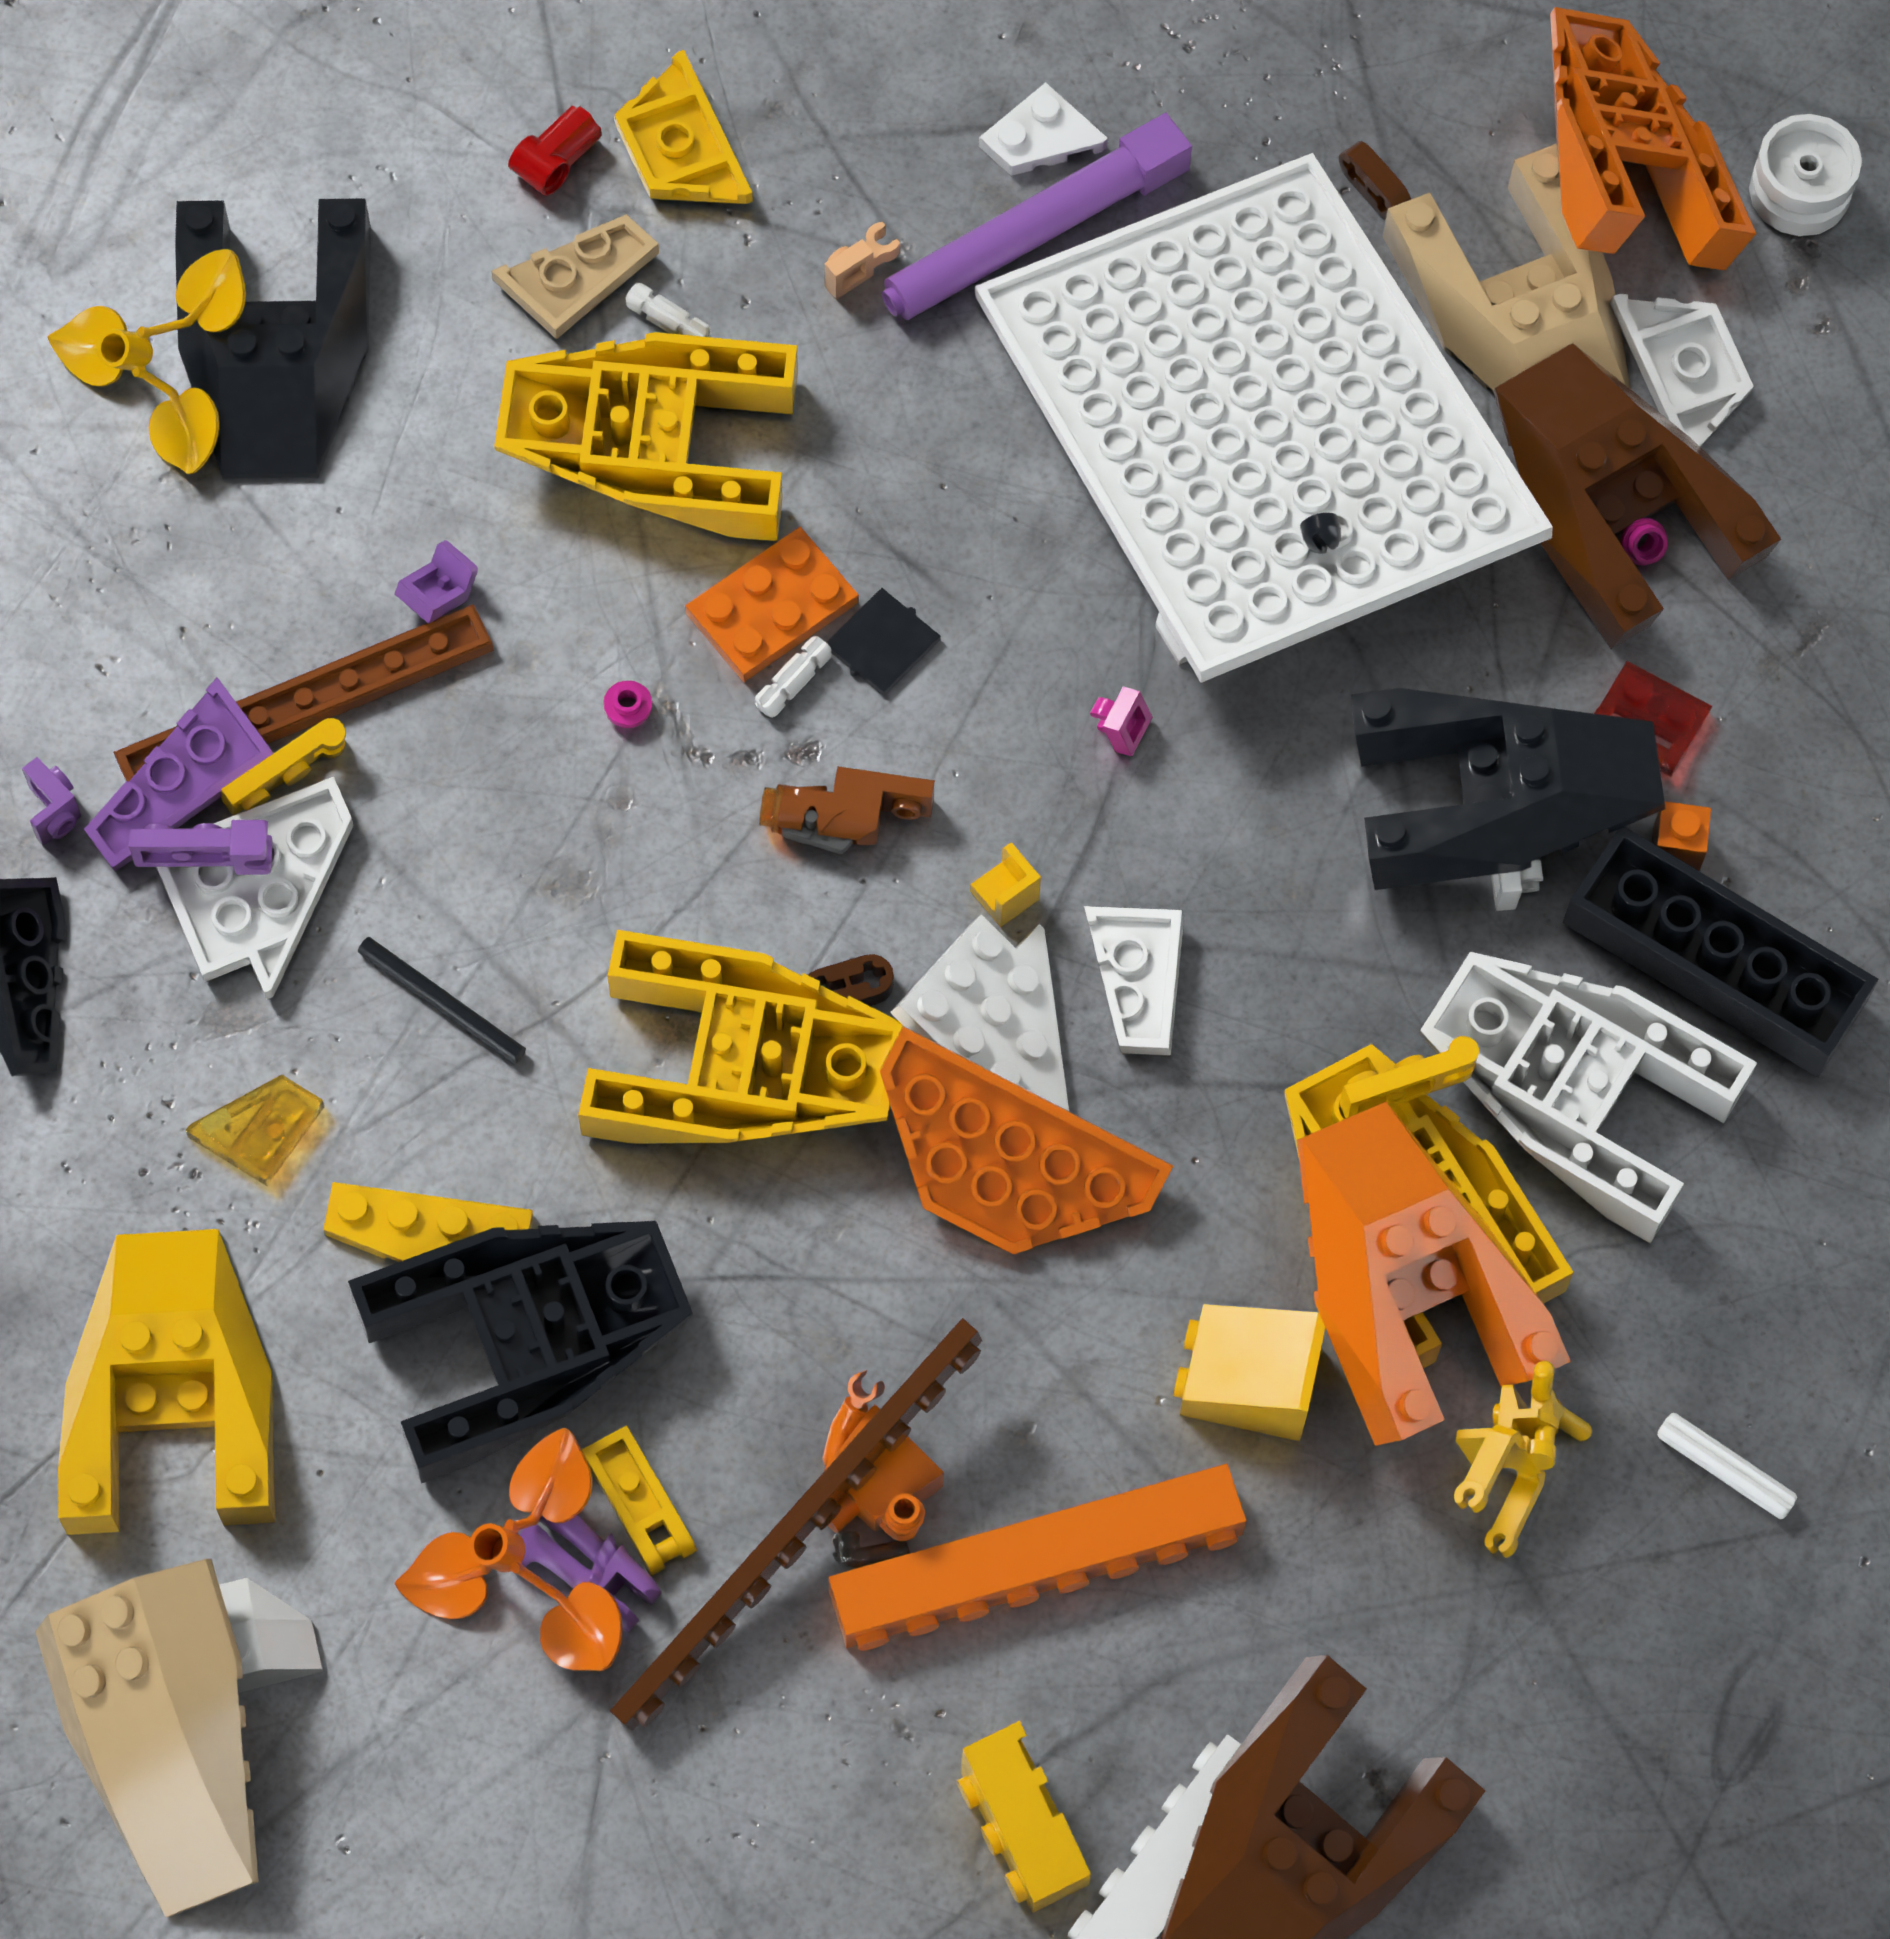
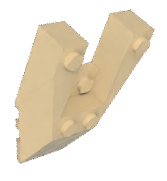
[1383,144,1631,390]

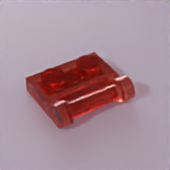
[1594,661,1712,777]

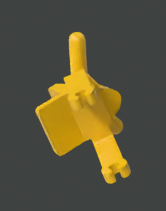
[1454,1361,1592,1558]

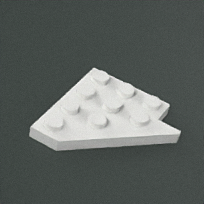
[156,777,354,1000]
[890,914,1069,1111]

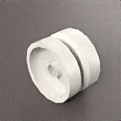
[1749,114,1862,236]

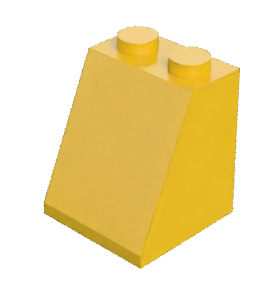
[1173,1304,1325,1442]

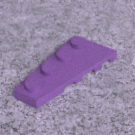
[84,677,273,872]

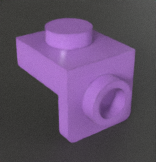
[394,540,478,624]
[22,757,81,845]

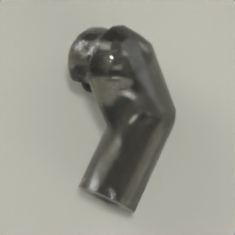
[832,1530,910,1569]

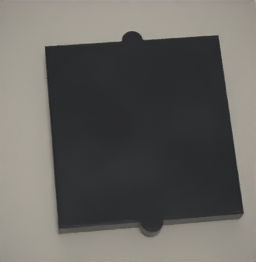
[826,588,941,696]

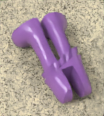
[519,1515,662,1632]

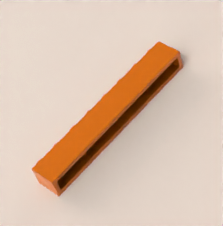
[828,1463,1246,1651]

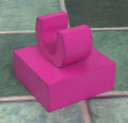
[1090,687,1153,757]

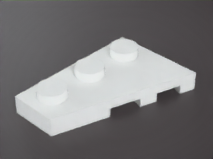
[1084,906,1184,1055]

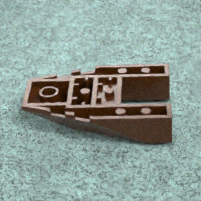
[1493,343,1781,650]
[1161,1655,1486,1939]

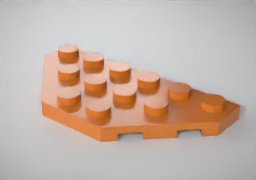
[879,1026,1173,1255]

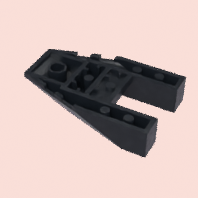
[175,198,371,479]
[1351,688,1666,890]
[348,1221,693,1484]

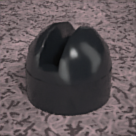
[1300,513,1341,554]

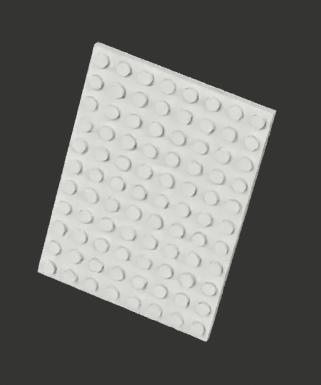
[975,153,1553,683]

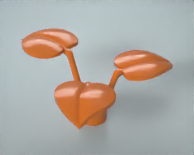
[395,1428,623,1671]

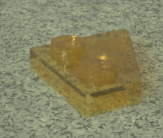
[185,1074,325,1186]

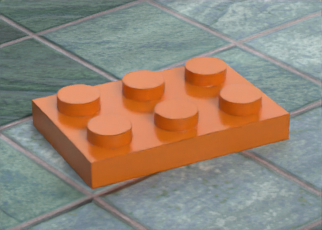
[685,527,859,682]

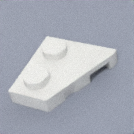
[979,82,1108,176]

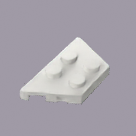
[1610,293,1754,447]

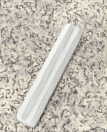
[1657,1413,1797,1519]

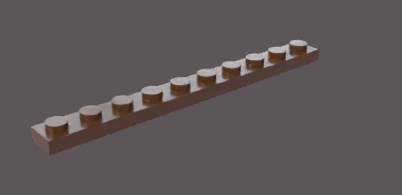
[610,1318,982,1731]

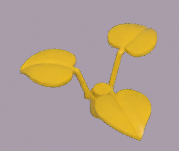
[47,249,246,474]

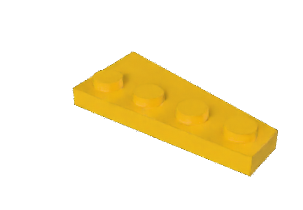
[323,1182,533,1262]

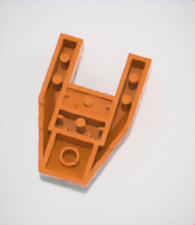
[1550,7,1756,271]
[1297,1102,1571,1446]

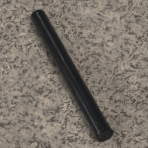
[358,937,526,1064]

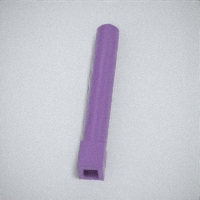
[882,112,1192,320]

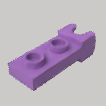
[129,820,272,875]

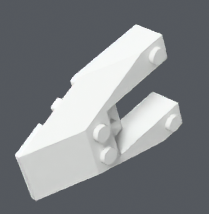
[1419,952,1757,1244]

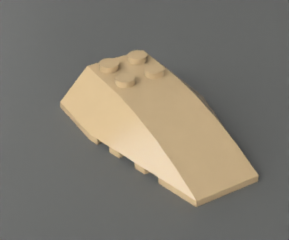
[35,1559,259,1917]

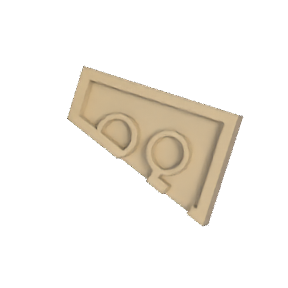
[491,214,659,339]

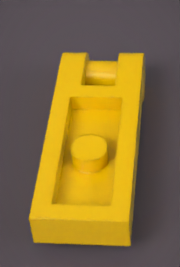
[221,718,346,816]
[1339,1036,1479,1118]
[582,1425,697,1576]

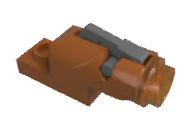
[759,766,935,854]

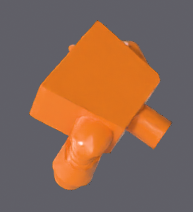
[822,1370,944,1541]

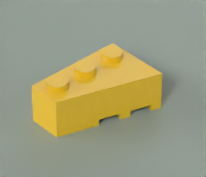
[956,1720,1091,1913]

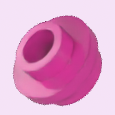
[1620,517,1668,566]
[603,681,652,728]

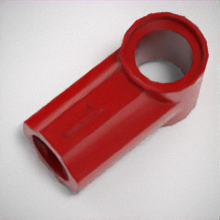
[508,106,602,196]

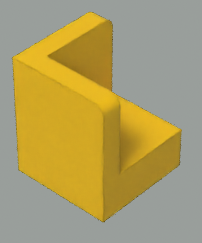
[970,842,1041,928]

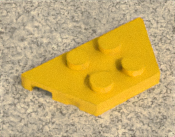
[614,50,753,204]

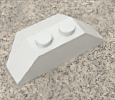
[219,1578,323,1693]

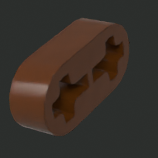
[1339,141,1411,220]
[808,954,894,1006]

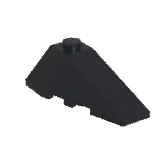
[0,877,66,1076]

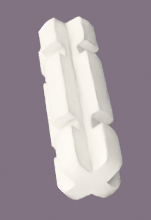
[625,283,711,337]
[755,636,832,718]

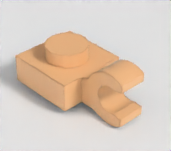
[824,222,900,300]

